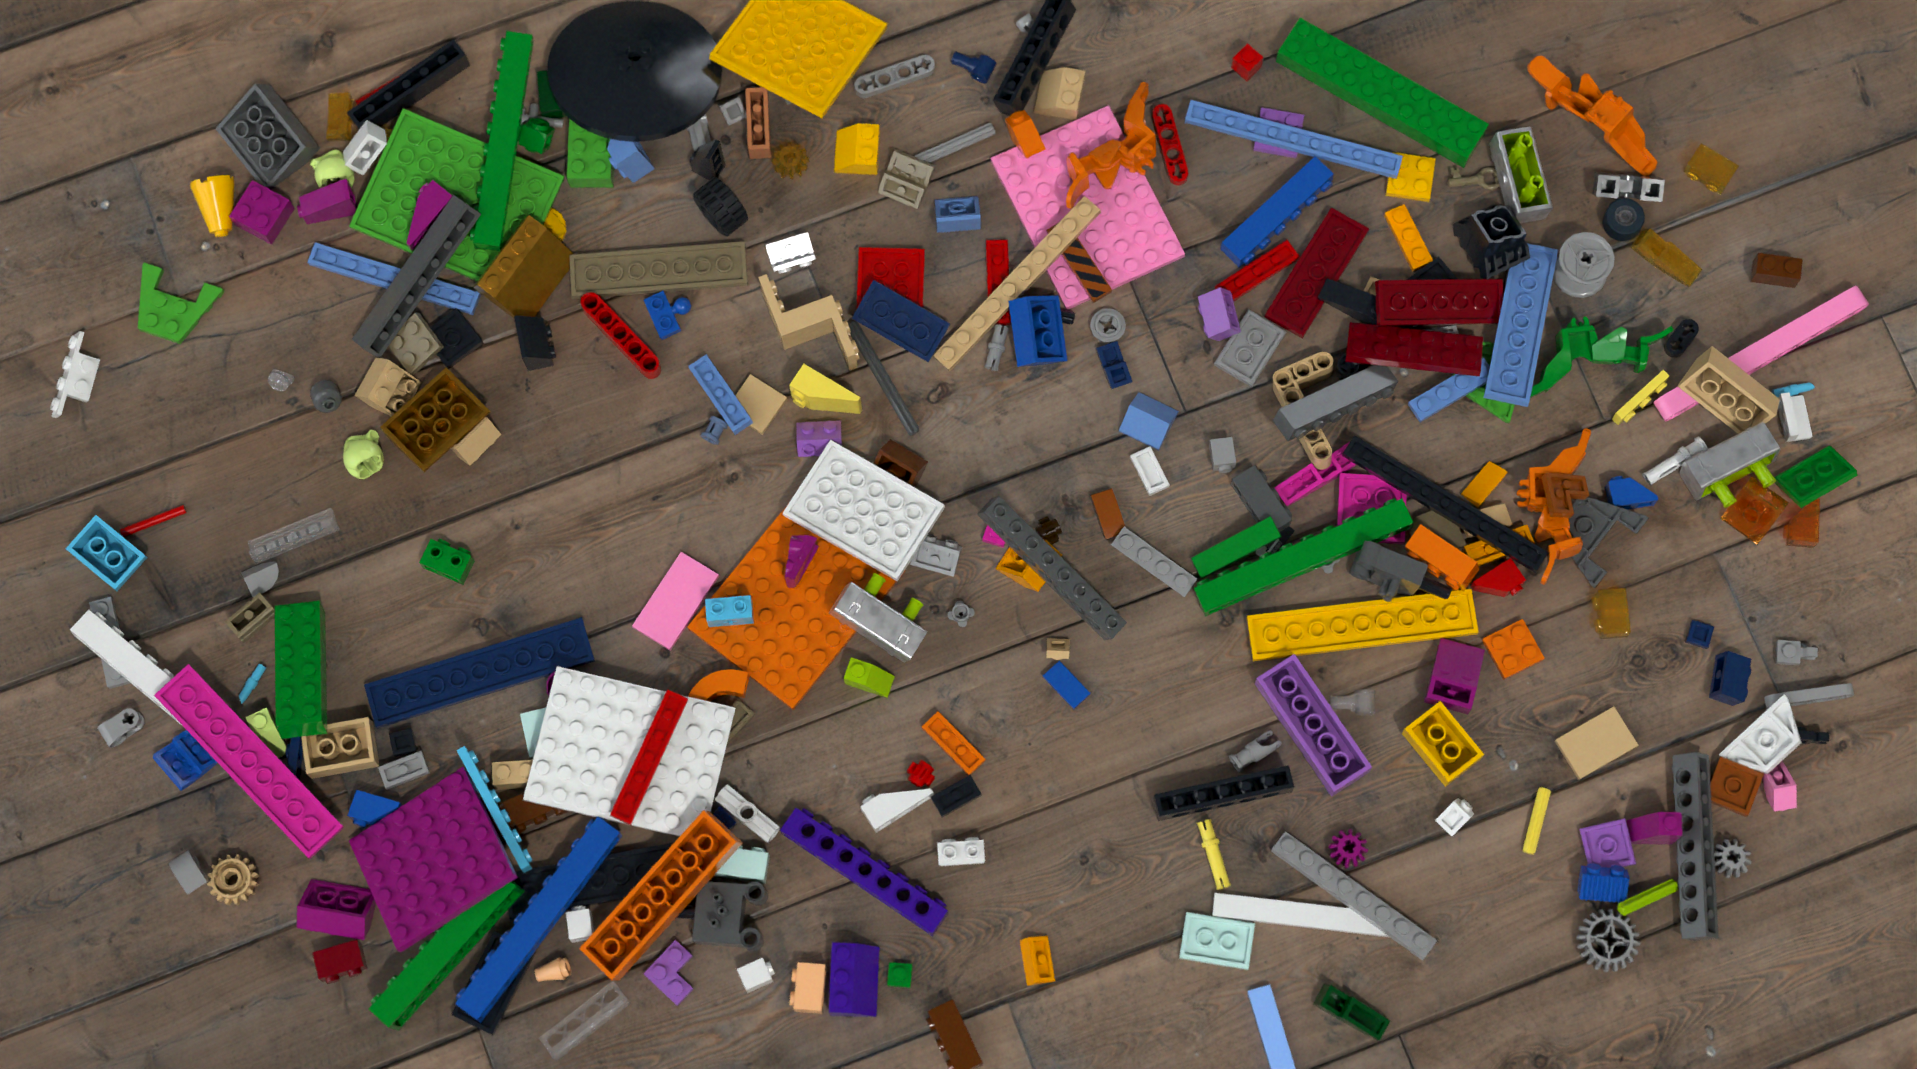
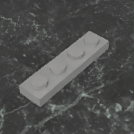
[1111,527,1197,598]
[89,597,130,689]

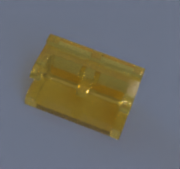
[326,92,353,141]

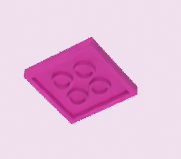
[1337,473,1407,544]

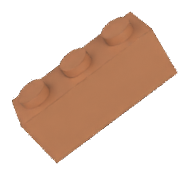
[745,87,772,159]

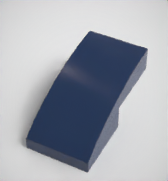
[1096,341,1133,389]

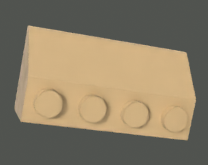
[1678,346,1780,434]

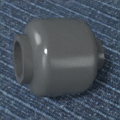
[310,380,342,413]

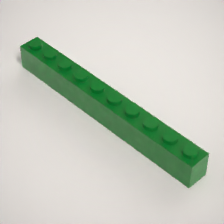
[470,31,534,251]
[1194,498,1414,617]

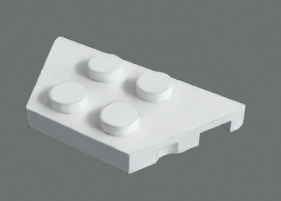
[1719,695,1802,774]

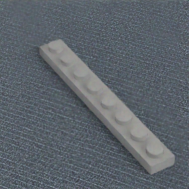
[1271,831,1437,961]

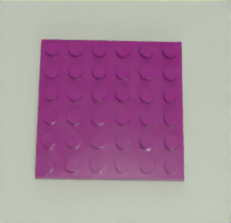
[349,767,517,952]

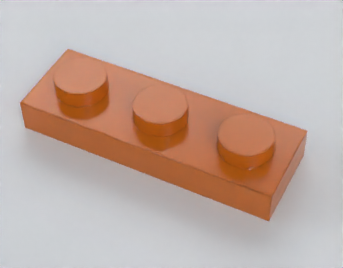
[922,711,986,776]

